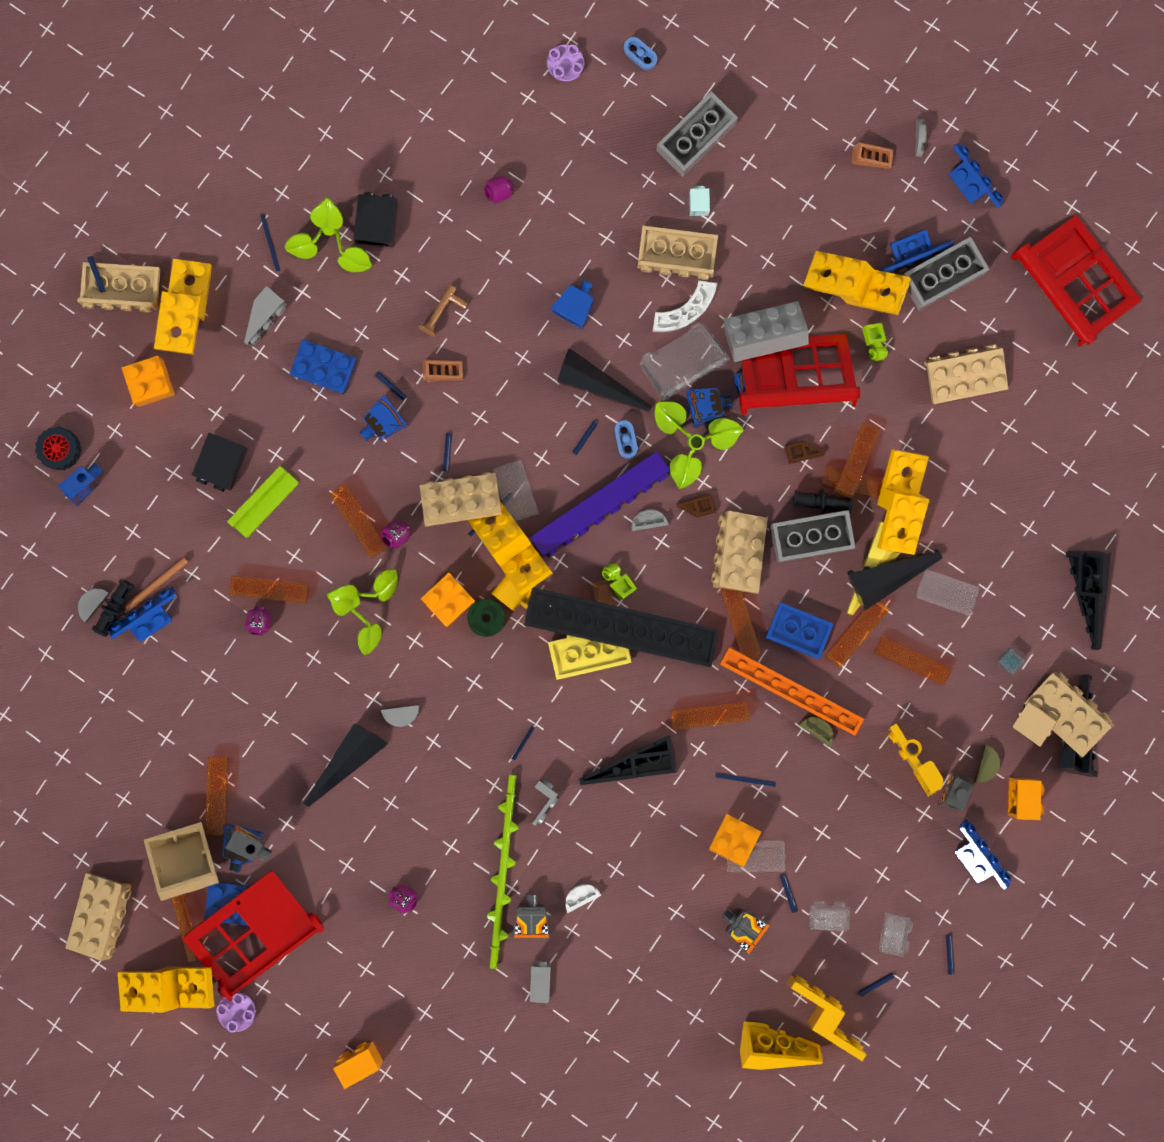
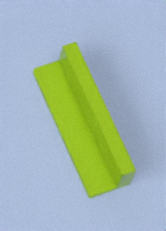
[227,466,299,538]

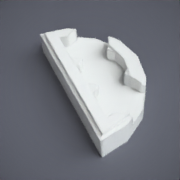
[565,884,602,913]

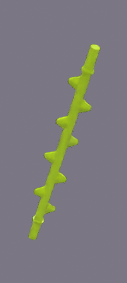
[487,775,519,969]

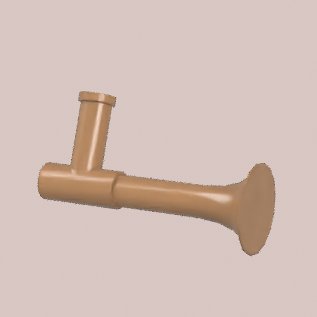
[418,285,468,337]

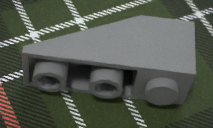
[244,286,287,347]

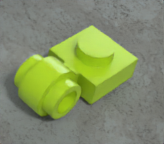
[862,323,888,361]
[602,563,637,601]

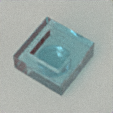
[997,648,1025,675]

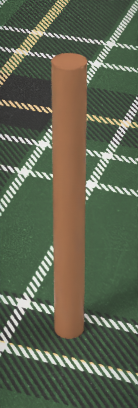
[124,557,189,611]

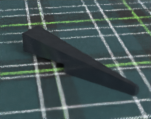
[557,348,650,412]
[847,549,943,611]
[1066,551,1111,650]
[1058,674,1097,777]
[303,723,388,807]
[579,735,677,785]

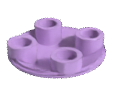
[547,44,584,81]
[216,992,256,1032]

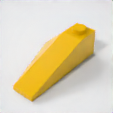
[740,1021,823,1070]

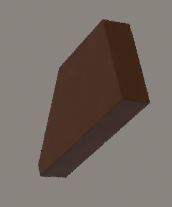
[785,441,824,464]
[677,494,716,518]

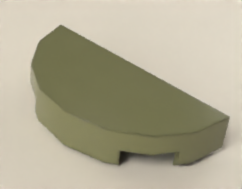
[798,717,833,747]
[975,745,1000,783]

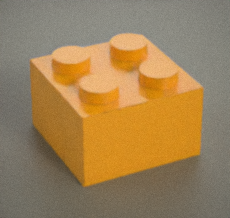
[122,356,175,407]
[421,573,476,627]
[1008,777,1044,820]
[709,814,761,868]
[333,1041,383,1089]

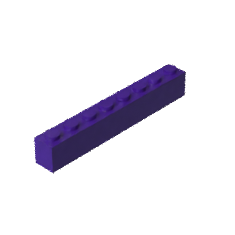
[530,452,670,558]

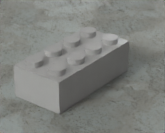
[656,91,738,177]
[903,237,990,311]
[724,301,809,362]
[770,510,855,563]

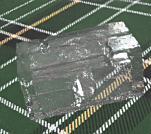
[808,901,850,931]
[878,911,913,957]

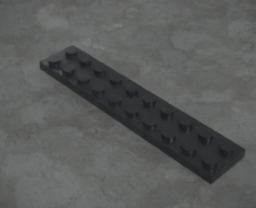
[523,587,719,667]

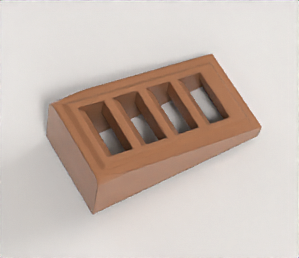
[851,142,893,169]
[422,360,463,381]

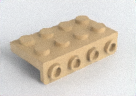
[637,226,718,280]
[77,262,161,312]
[924,344,1008,404]
[420,472,502,527]
[711,511,768,594]
[1024,672,1114,757]
[65,873,131,961]

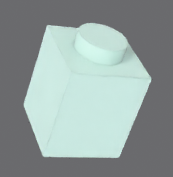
[689,186,710,216]

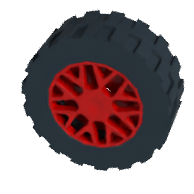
[35,427,81,470]

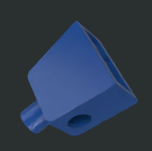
[551,280,594,330]

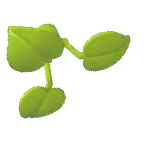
[285,197,372,272]
[655,402,743,489]
[327,568,398,655]

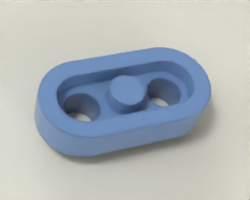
[624,37,657,70]
[614,420,638,459]

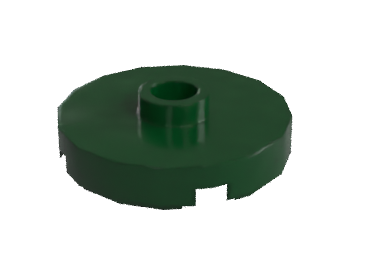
[467,599,506,637]

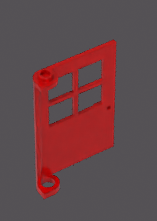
[1010,215,1142,347]
[739,334,860,415]
[182,870,325,1002]

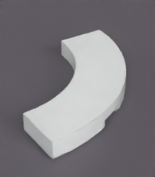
[652,280,717,332]

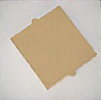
[1013,701,1058,747]

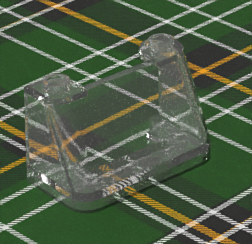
[639,322,730,402]

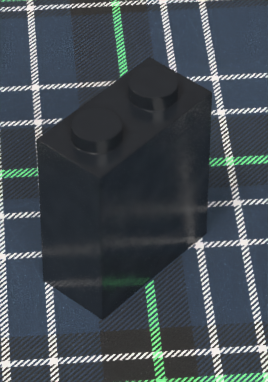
[353,192,398,247]
[192,433,248,492]

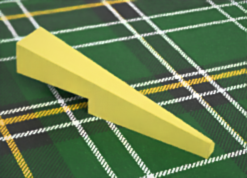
[847,522,904,615]

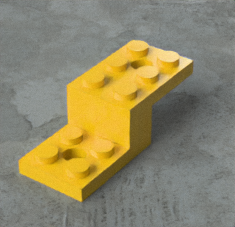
[803,251,911,315]
[154,259,212,355]
[877,449,929,555]
[467,501,553,596]
[118,967,215,1013]
[787,975,866,1061]

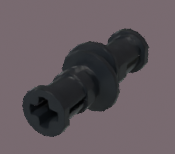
[793,489,853,514]
[92,579,135,637]

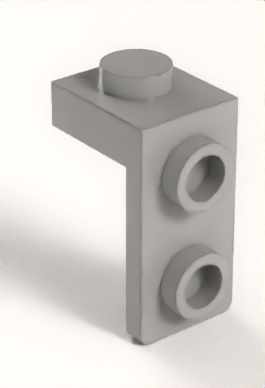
[532,780,559,826]
[530,960,551,1003]

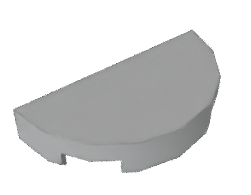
[915,119,927,157]
[631,509,669,532]
[78,589,110,623]
[381,705,419,727]

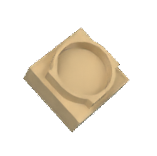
[144,822,219,901]

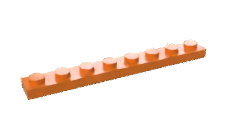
[719,646,864,736]

